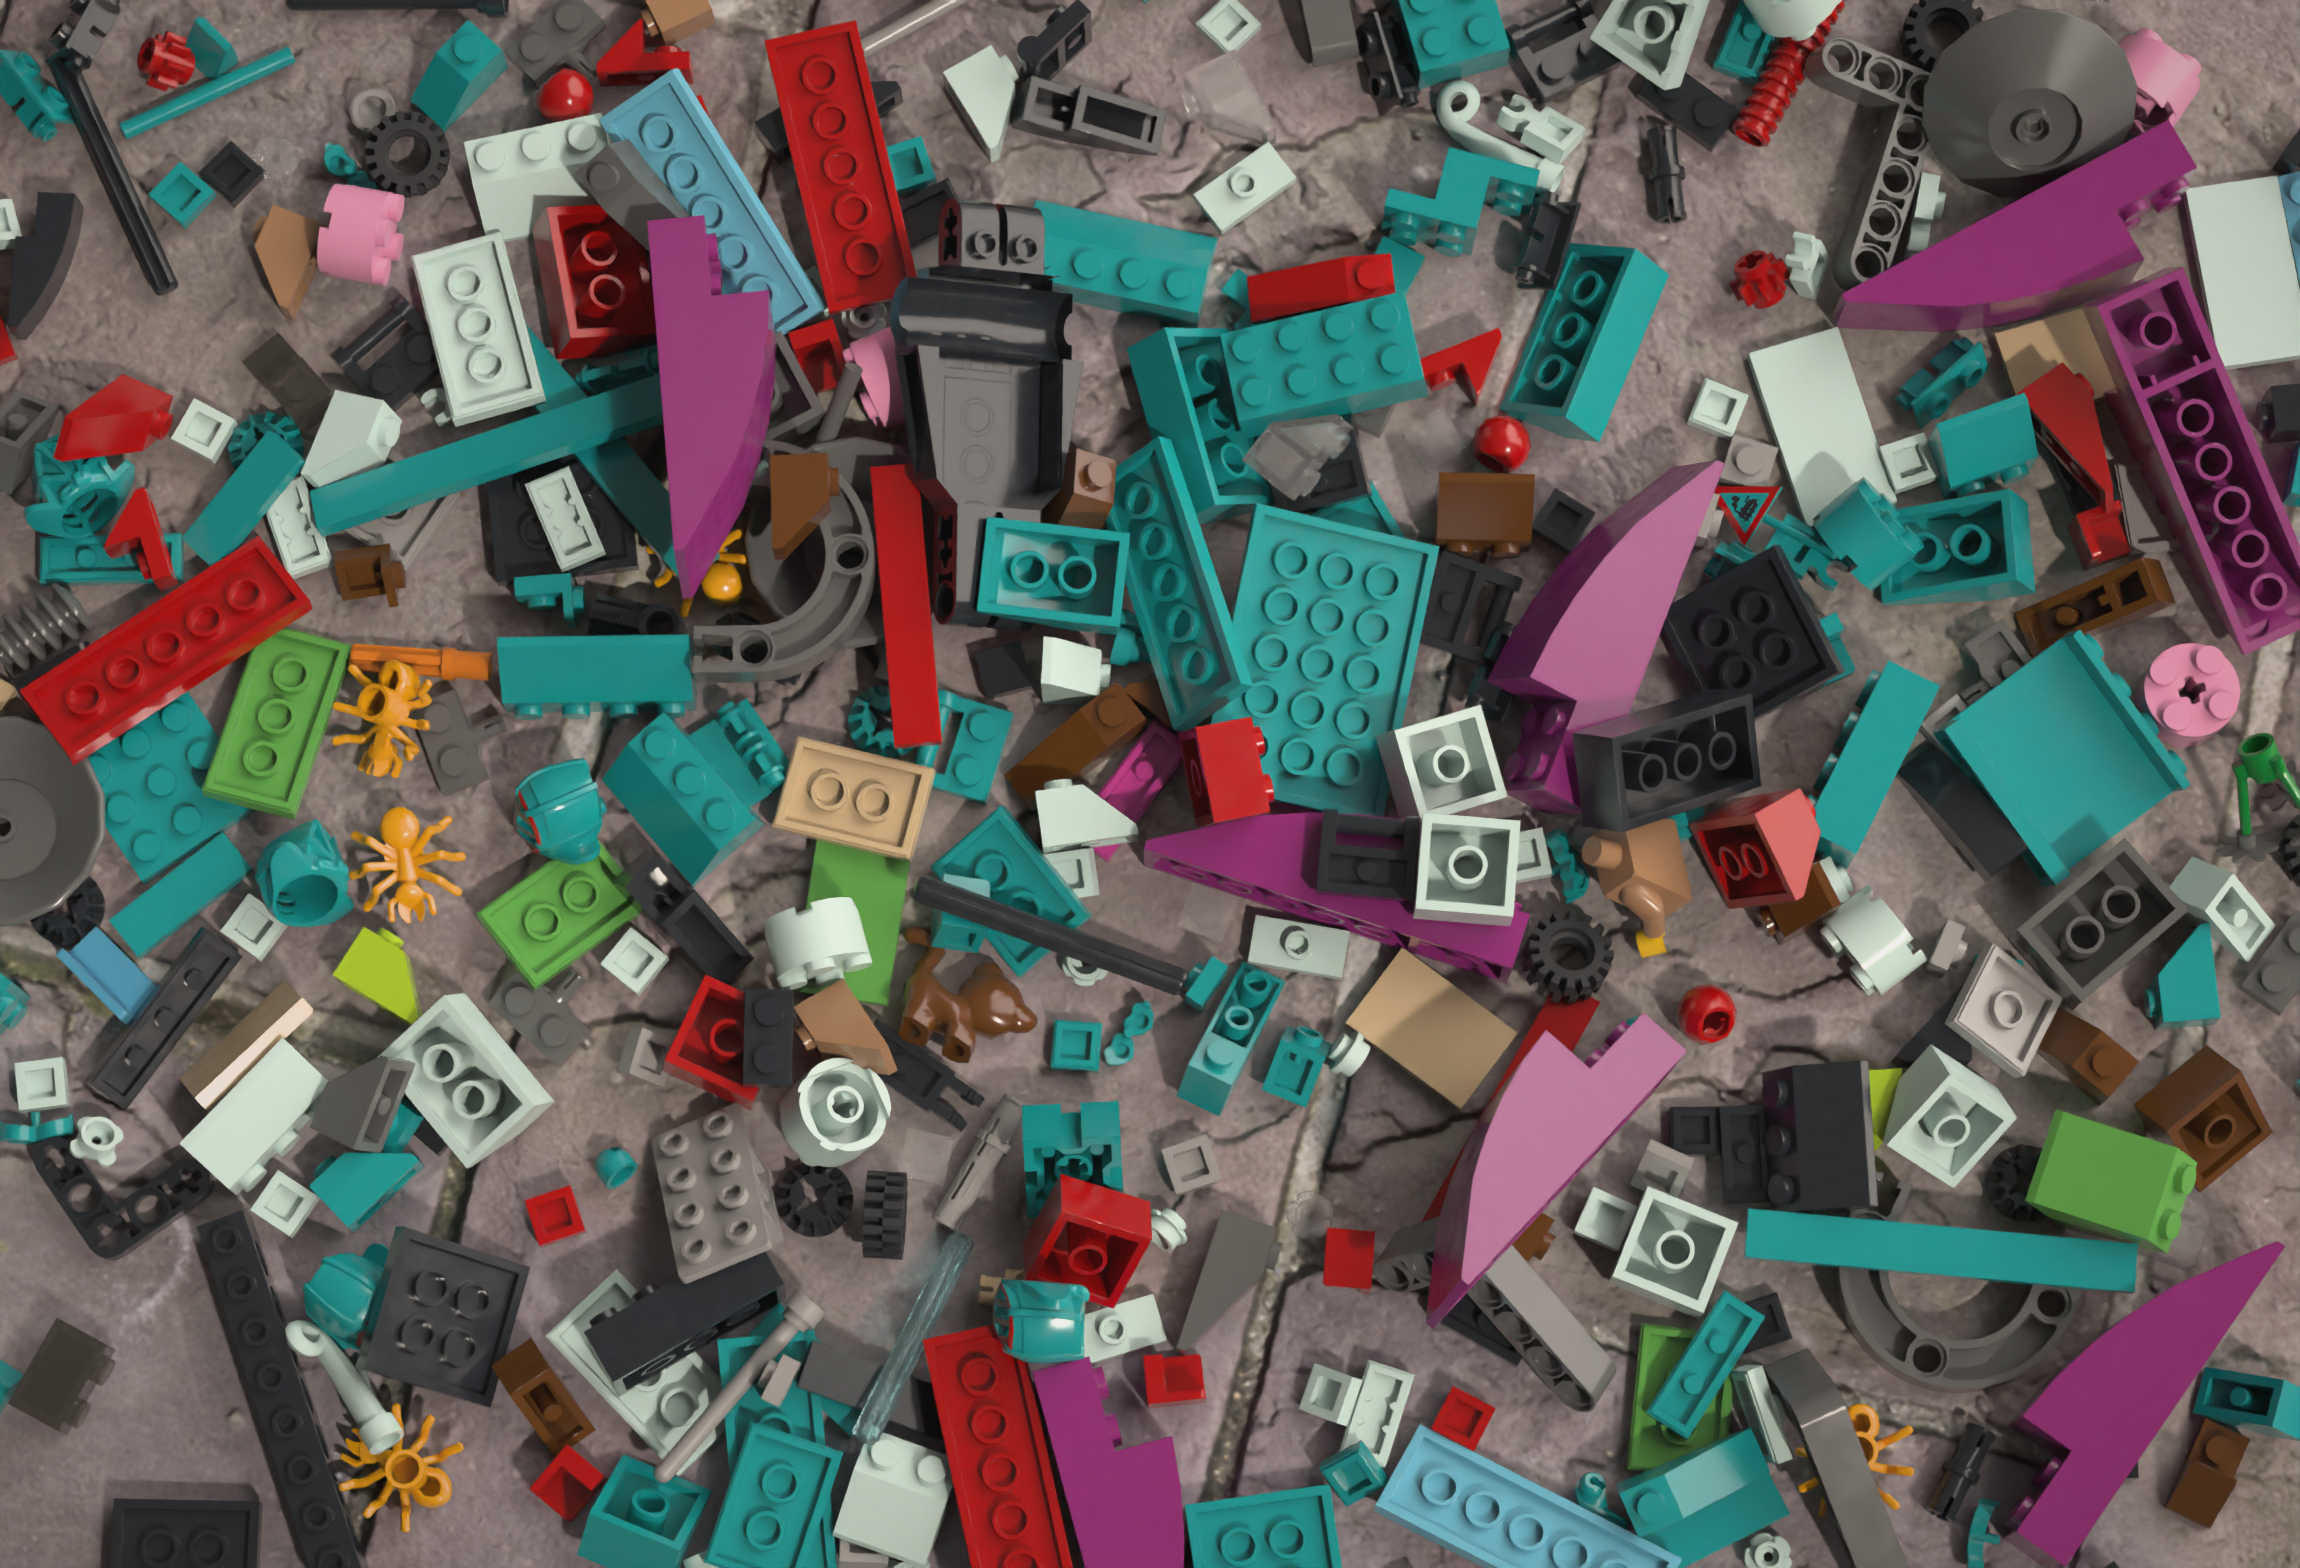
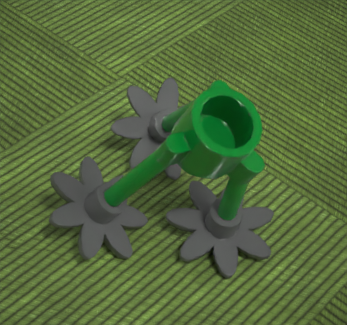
[2216,733,2300,864]

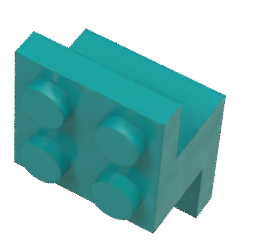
[1381,147,1540,257]

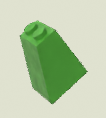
[2025,1110,2197,1254]

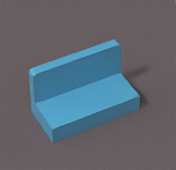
[55,926,156,1025]

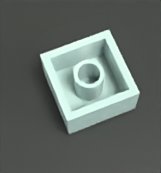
[1375,705,1508,822]
[1413,813,1520,927]
[1608,1186,1738,1319]

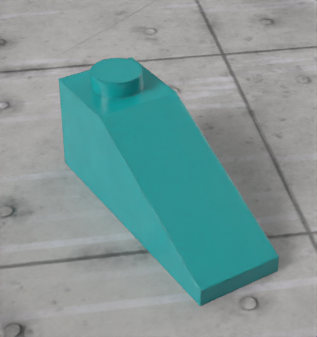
[1616,1426,1770,1538]

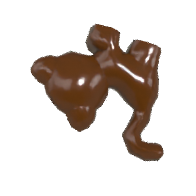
[898,926,1038,1063]

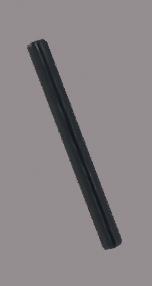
[50,56,178,296]
[913,875,1187,995]

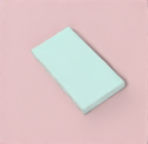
[2183,175,2300,370]
[411,231,547,427]
[1747,327,1897,529]
[546,1269,726,1477]

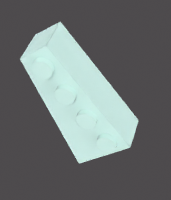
[1590,0,1709,90]

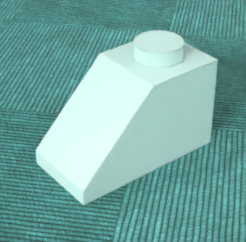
[943,45,1019,163]
[301,390,402,489]
[1041,637,1111,705]
[1035,779,1138,854]
[2169,856,2276,963]

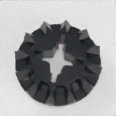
[31,877,105,946]
[1986,1144,2046,1222]
[776,1163,853,1237]

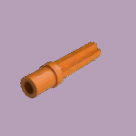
[349,644,493,681]

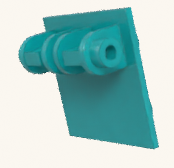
[689,698,790,807]

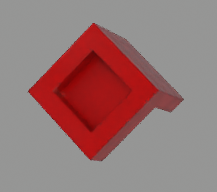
[788,318,846,395]
[2067,500,2131,571]
[1323,1227,1376,1294]
[1143,1354,1206,1408]
[529,1445,608,1522]

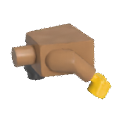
[1567,816,1693,958]

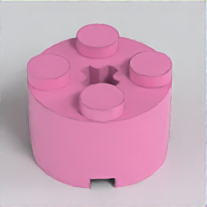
[2118,28,2202,136]
[317,183,404,286]
[842,326,905,430]
[2135,643,2240,748]

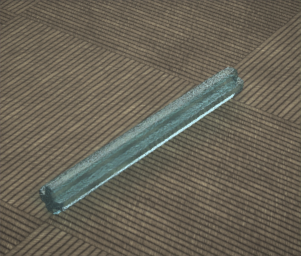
[852,1231,974,1445]

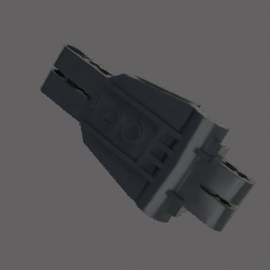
[890,198,1084,631]

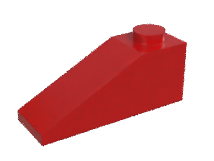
[1246,253,1395,324]
[2017,362,2114,513]
[53,374,173,462]

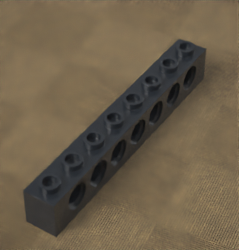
[197,1210,368,1568]

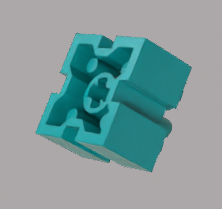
[1022,1101,1123,1218]

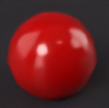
[536,68,594,123]
[1471,416,1531,474]
[1676,984,1737,1045]

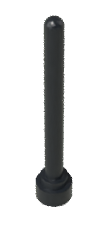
[286,0,509,18]

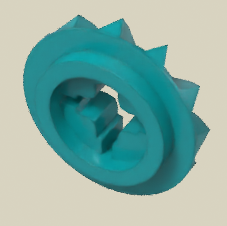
[227,410,304,470]
[848,684,914,759]

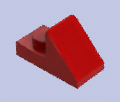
[596,19,694,87]
[1421,327,1502,406]
[104,487,179,591]

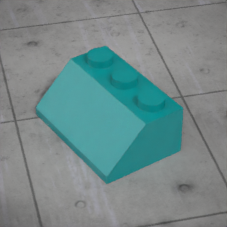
[602,712,765,887]

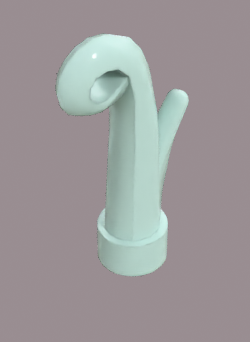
[1437,80,1566,195]
[285,1320,404,1454]

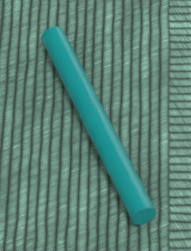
[119,46,296,140]

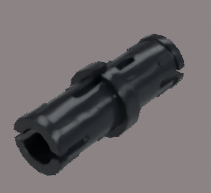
[1647,126,1687,224]
[1925,1422,1996,1523]

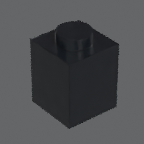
[2257,384,2300,443]

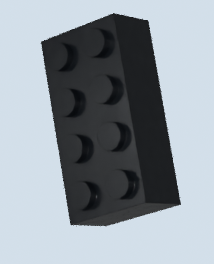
[1573,688,1762,832]
[584,1251,787,1397]

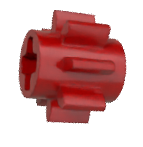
[137,31,196,92]
[1728,250,1790,309]

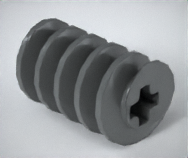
[0,583,95,678]

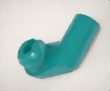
[1574,1472,1630,1530]

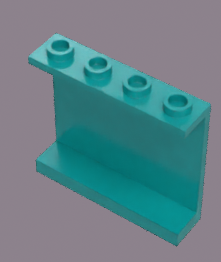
[1933,630,2191,887]

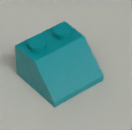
[1927,393,2039,499]
[577,1454,712,1568]

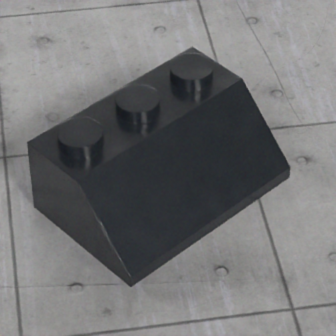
[1762,1061,1878,1216]

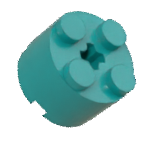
[1813,477,1924,591]

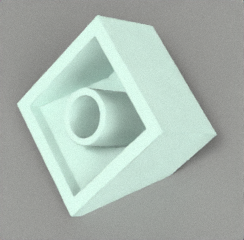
[1883,1044,2017,1188]
[833,1428,955,1568]

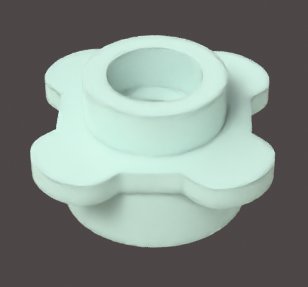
[69,1116,123,1167]

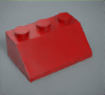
[532,205,657,359]
[1688,788,1821,909]

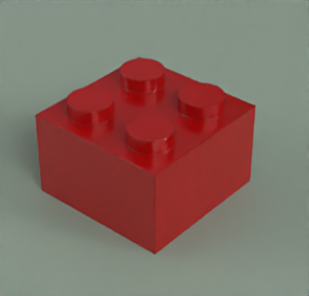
[1178,716,1274,828]
[663,974,761,1111]
[1023,1174,1152,1309]

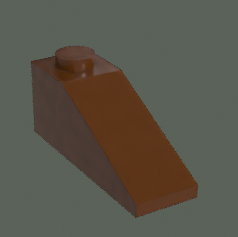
[2015,557,2176,657]
[1004,681,1146,814]

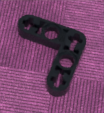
[34,1137,214,1260]

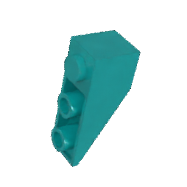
[1176,961,1286,1117]

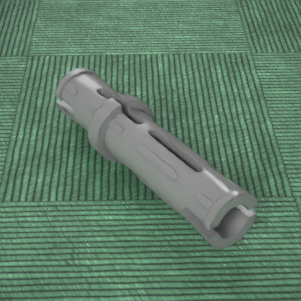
[931,1093,1026,1233]

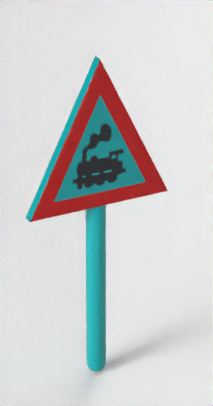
[1714,486,1837,559]

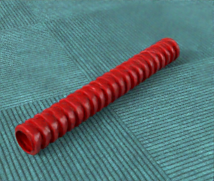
[1731,0,1847,147]

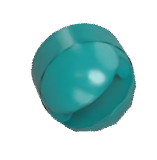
[595,1147,638,1189]

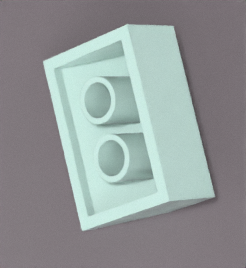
[464,113,610,242]
[377,993,555,1168]
[180,1037,329,1195]

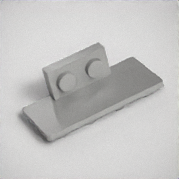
[651,1103,784,1284]

